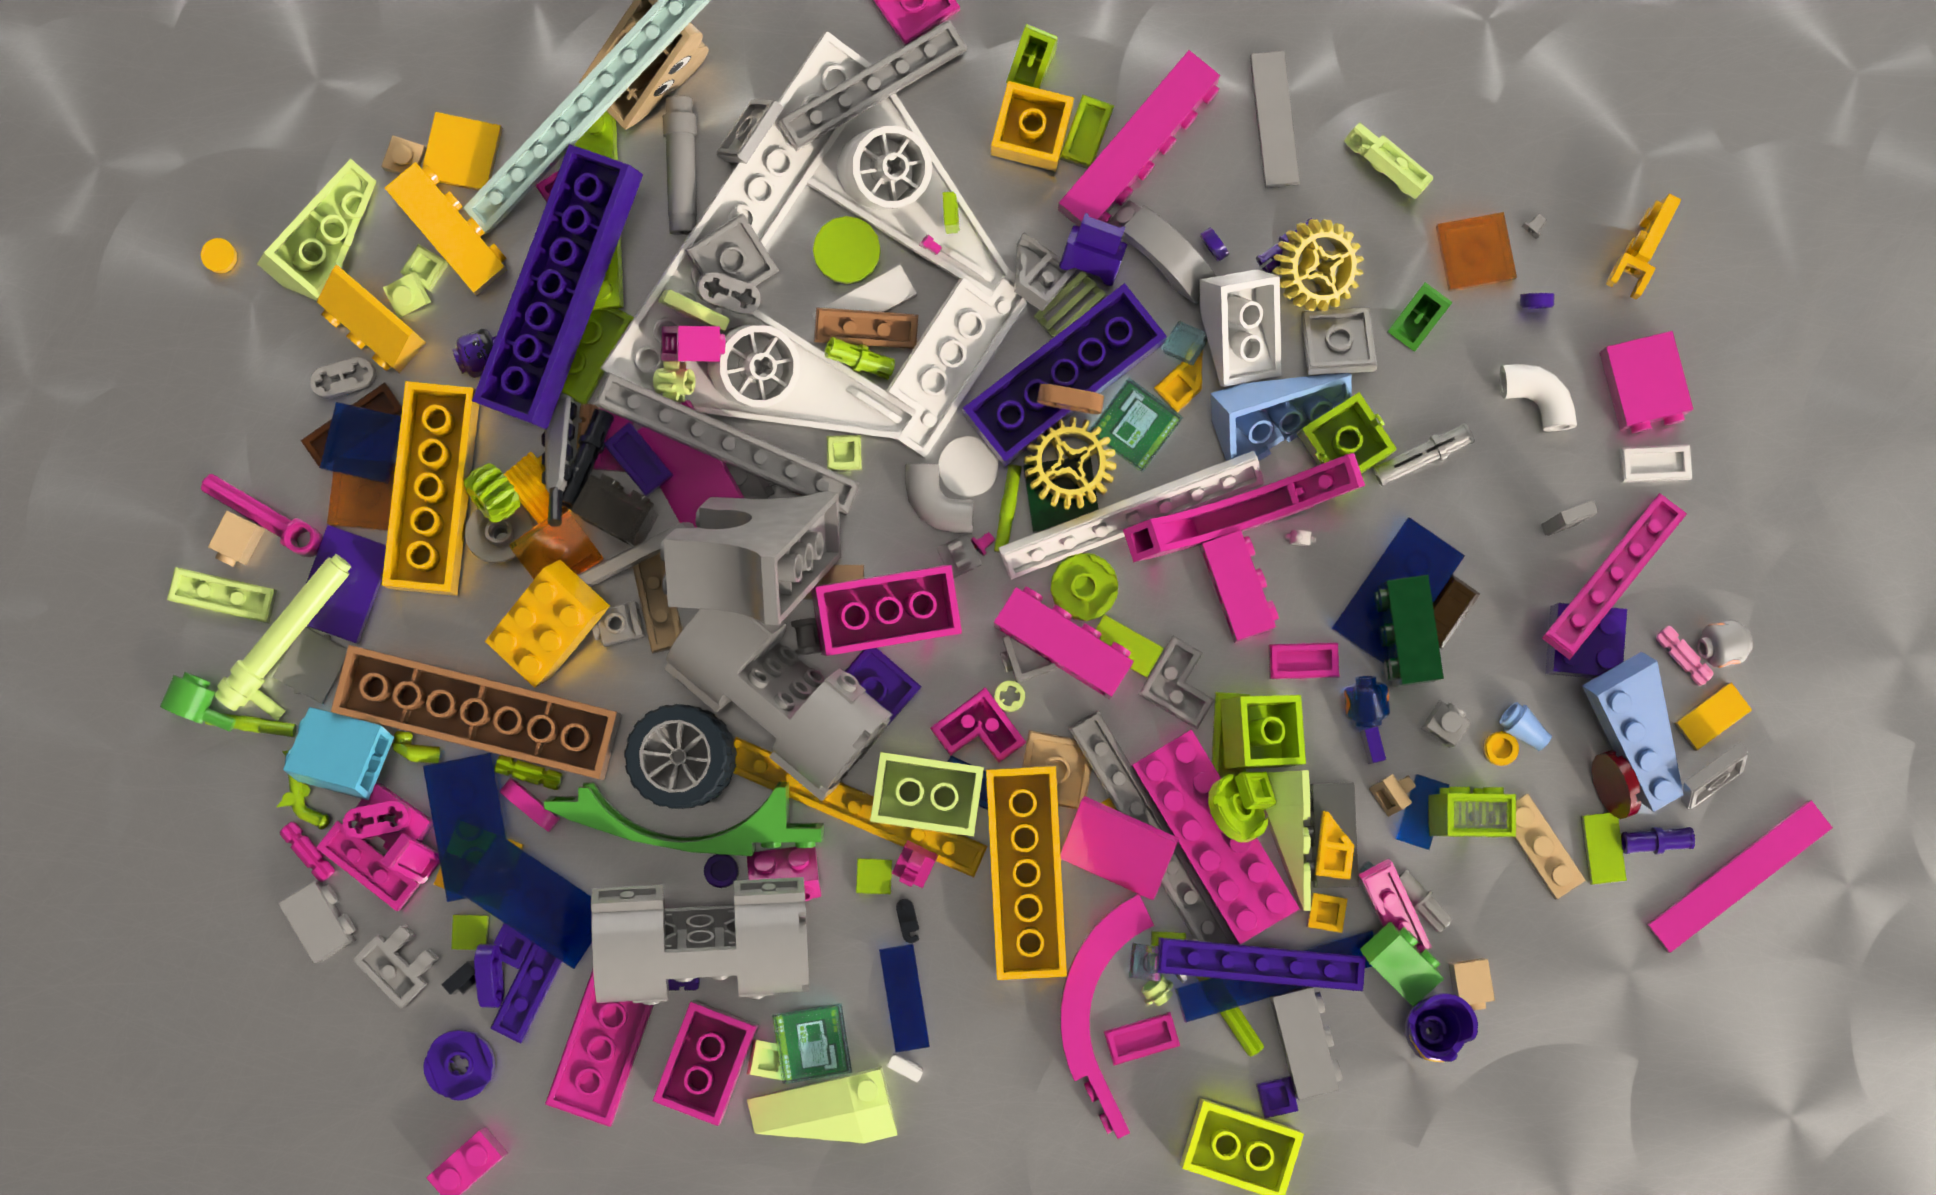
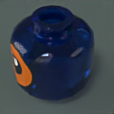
[1344,676,1390,727]

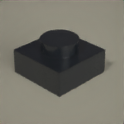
[441,960,476,995]

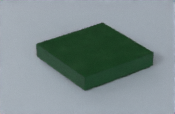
[1023,457,1099,533]

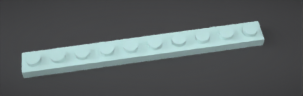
[463,0,711,233]

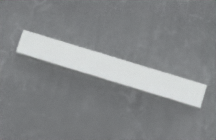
[999,451,1264,580]

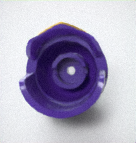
[1405,994,1478,1062]

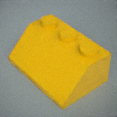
[317,265,426,374]

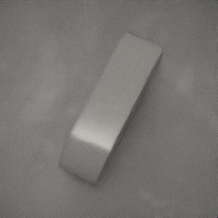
[696,272,761,314]
[310,357,376,399]

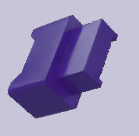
[1059,213,1127,286]

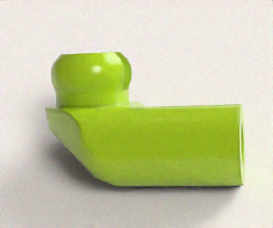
[392,731,440,764]

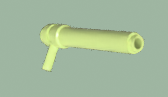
[214,554,351,721]

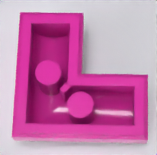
[930,687,1026,763]

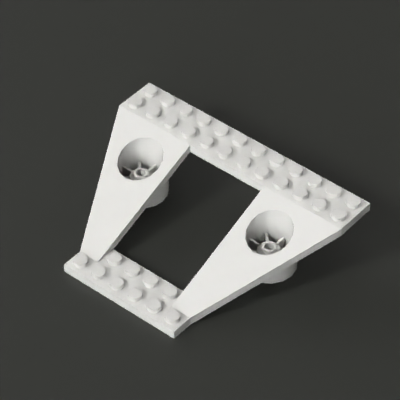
[600,32,1027,458]

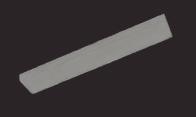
[778,20,967,151]

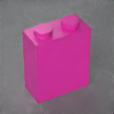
[1599,331,1694,434]

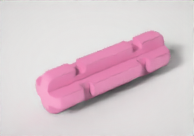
[1656,626,1713,686]

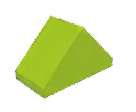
[1006,24,1058,89]

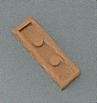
[814,307,919,349]

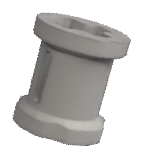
[791,618,821,656]

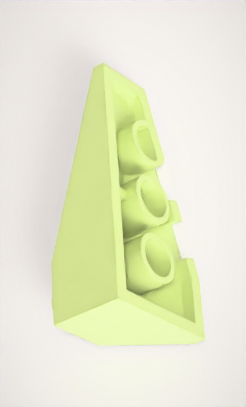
[257,158,376,300]
[1264,770,1311,911]
[747,1067,898,1143]

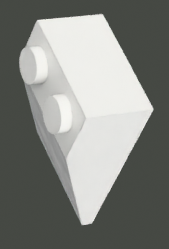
[1199,269,1282,387]

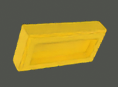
[1674,682,1752,751]

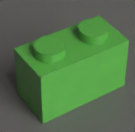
[1360,921,1444,1007]

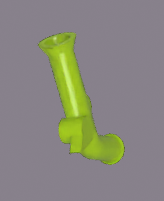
[277,750,330,830]

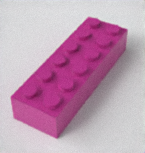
[1131,729,1300,945]

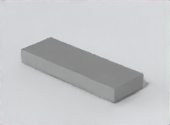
[1541,500,1598,536]

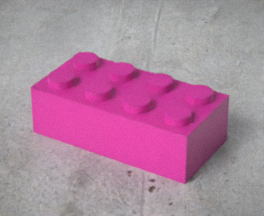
[811,565,962,656]
[994,586,1134,700]

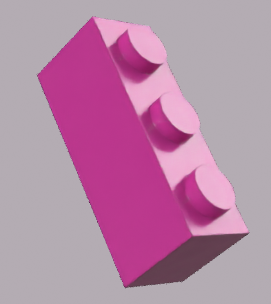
[661,326,726,362]
[1200,530,1279,643]

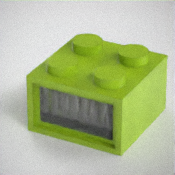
[1428,787,1516,837]

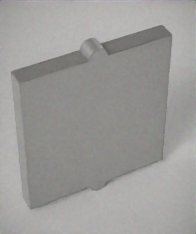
[273,627,347,704]

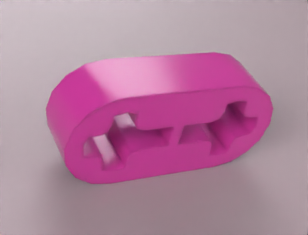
[500,777,561,832]
[343,801,411,839]

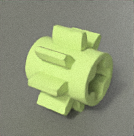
[653,361,696,402]

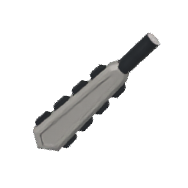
[541,393,577,527]

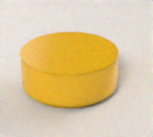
[201,238,237,274]
[1483,731,1519,766]

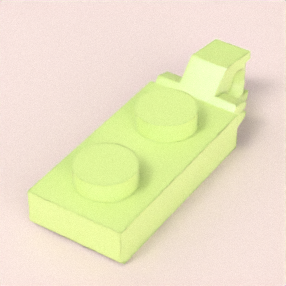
[1344,122,1433,199]

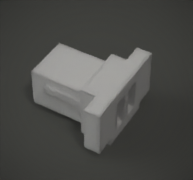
[1522,213,1547,239]

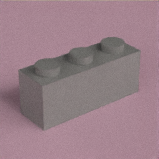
[1269,986,1343,1100]

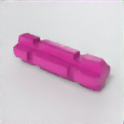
[279,822,335,882]

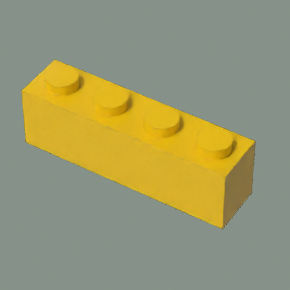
[385,162,507,296]

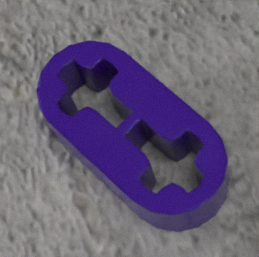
[474,944,504,1008]

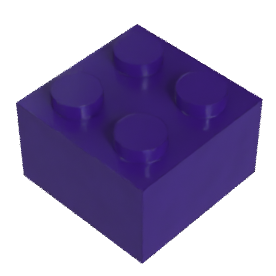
[1545,603,1627,678]

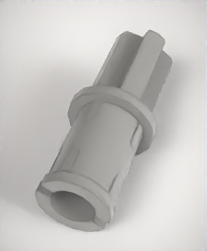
[1399,869,1452,932]

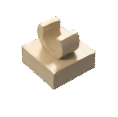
[1369,774,1416,817]

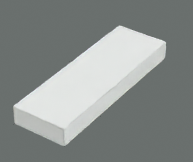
[812,265,917,320]

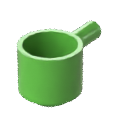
[160,672,236,732]

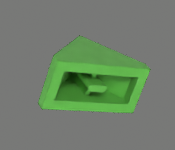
[1388,282,1452,352]

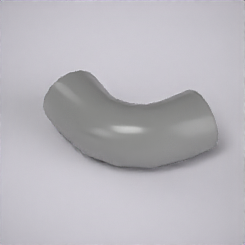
[905,464,973,534]

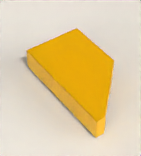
[1153,345,1203,414]
[1314,811,1354,880]

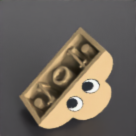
[579,0,709,130]

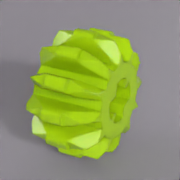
[464,463,520,523]

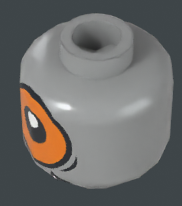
[1698,620,1753,668]

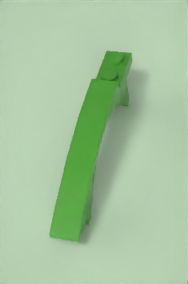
[544,782,824,856]

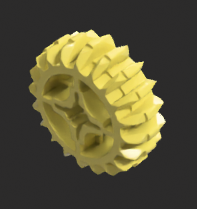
[1272,219,1365,311]
[1024,417,1117,510]

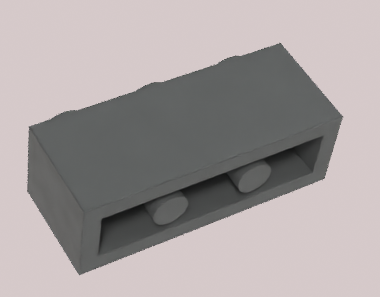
[1305,782,1359,888]

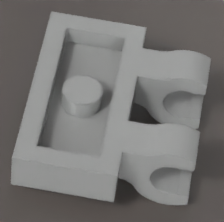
[352,924,439,1009]

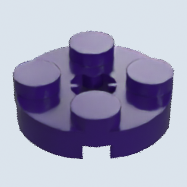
[423,1030,495,1101]

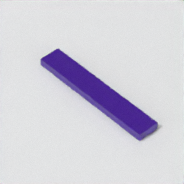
[1156,938,1366,991]

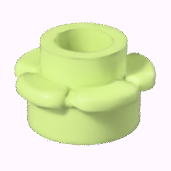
[1141,974,1174,1006]

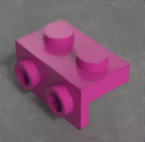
[747,847,821,902]

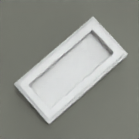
[1619,445,1692,483]

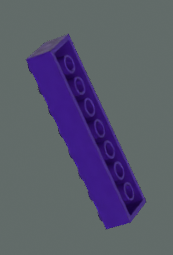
[472,144,643,429]

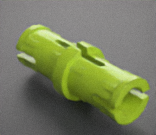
[824,337,895,380]

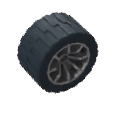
[624,704,737,809]

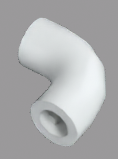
[1499,364,1577,432]

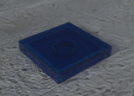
[320,402,401,484]

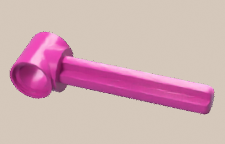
[201,474,323,557]

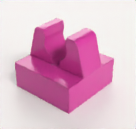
[892,840,938,888]

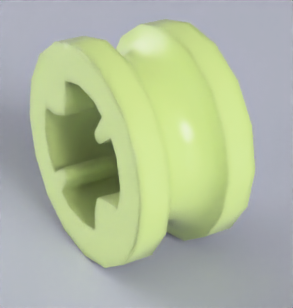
[995,681,1025,712]

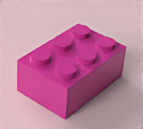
[653,1000,759,1126]

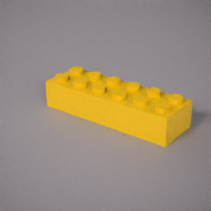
[382,381,479,596]
[986,766,1067,980]

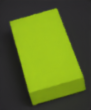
[1060,94,1114,169]
[1096,614,1164,678]
[1581,813,1627,885]

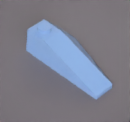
[1211,373,1352,461]

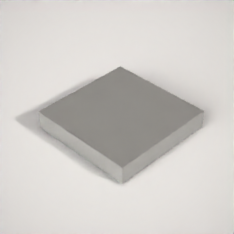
[716,99,784,164]
[685,213,779,299]
[1301,307,1377,375]
[1681,742,1749,809]

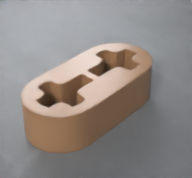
[1037,384,1104,414]

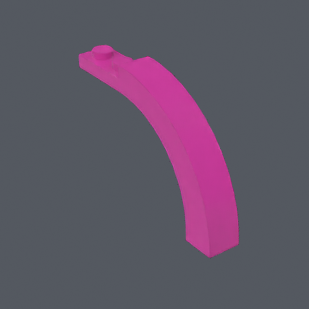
[1123,453,1365,562]
[1060,894,1154,1139]

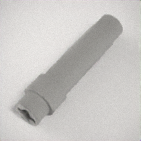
[662,96,697,235]

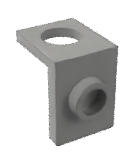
[1000,635,1056,683]

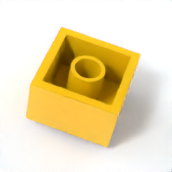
[991,81,1074,172]

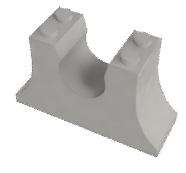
[660,492,841,626]

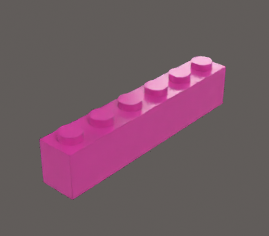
[1058,50,1220,226]

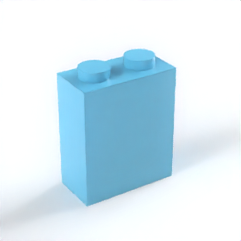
[283,707,394,800]

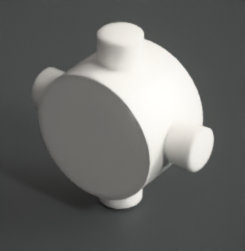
[1286,530,1316,547]

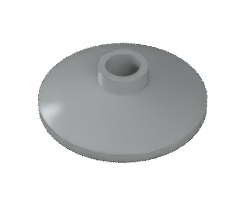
[465,505,533,563]

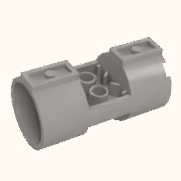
[664,609,893,801]
[591,877,809,1005]

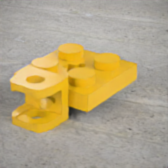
[1606,193,1681,300]

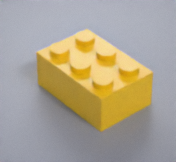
[484,560,610,688]

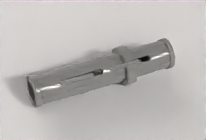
[1373,423,1475,486]

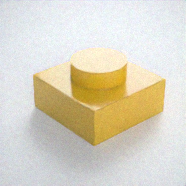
[1307,893,1348,933]

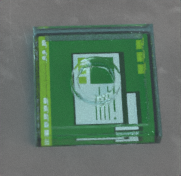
[1088,378,1184,473]
[772,1003,852,1084]

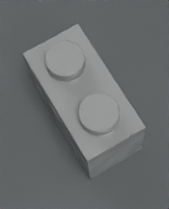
[278,881,356,963]

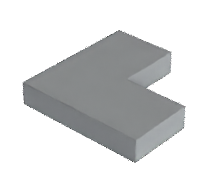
[1138,635,1215,730]

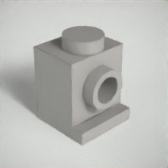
[592,601,646,646]
[1421,700,1471,748]

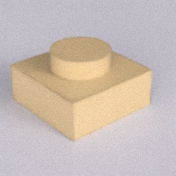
[381,135,426,175]

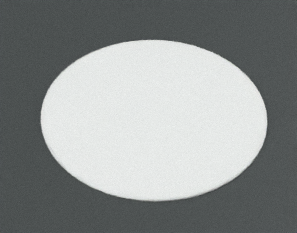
[938,436,999,497]

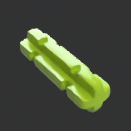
[495,755,562,790]

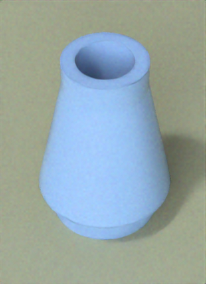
[1499,702,1552,751]

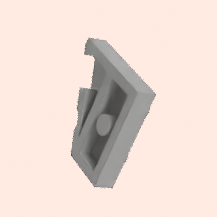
[1014,233,1077,311]

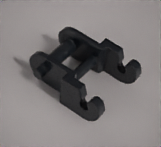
[896,899,919,943]

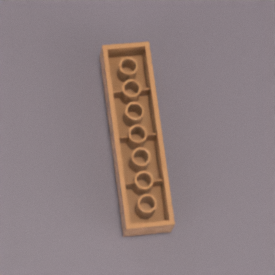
[331,645,621,780]

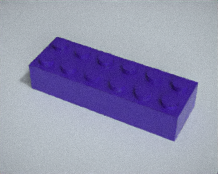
[962,283,1167,467]

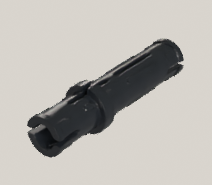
[562,409,614,510]

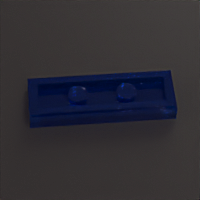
[879,944,930,1053]

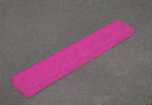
[1542,493,1687,660]
[1647,800,1833,953]

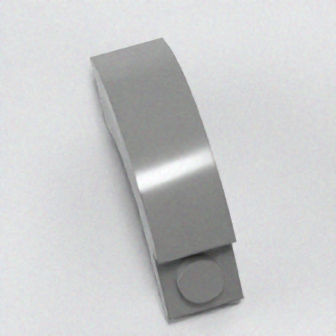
[1108,200,1216,304]

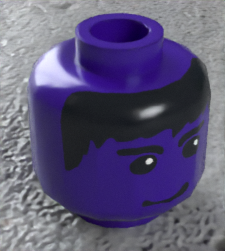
[452,329,496,378]

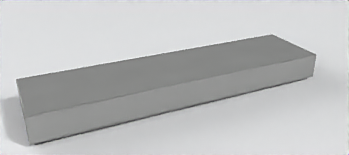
[1250,50,1300,188]
[578,522,695,587]

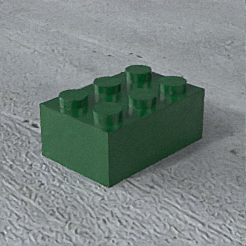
[1374,575,1444,687]

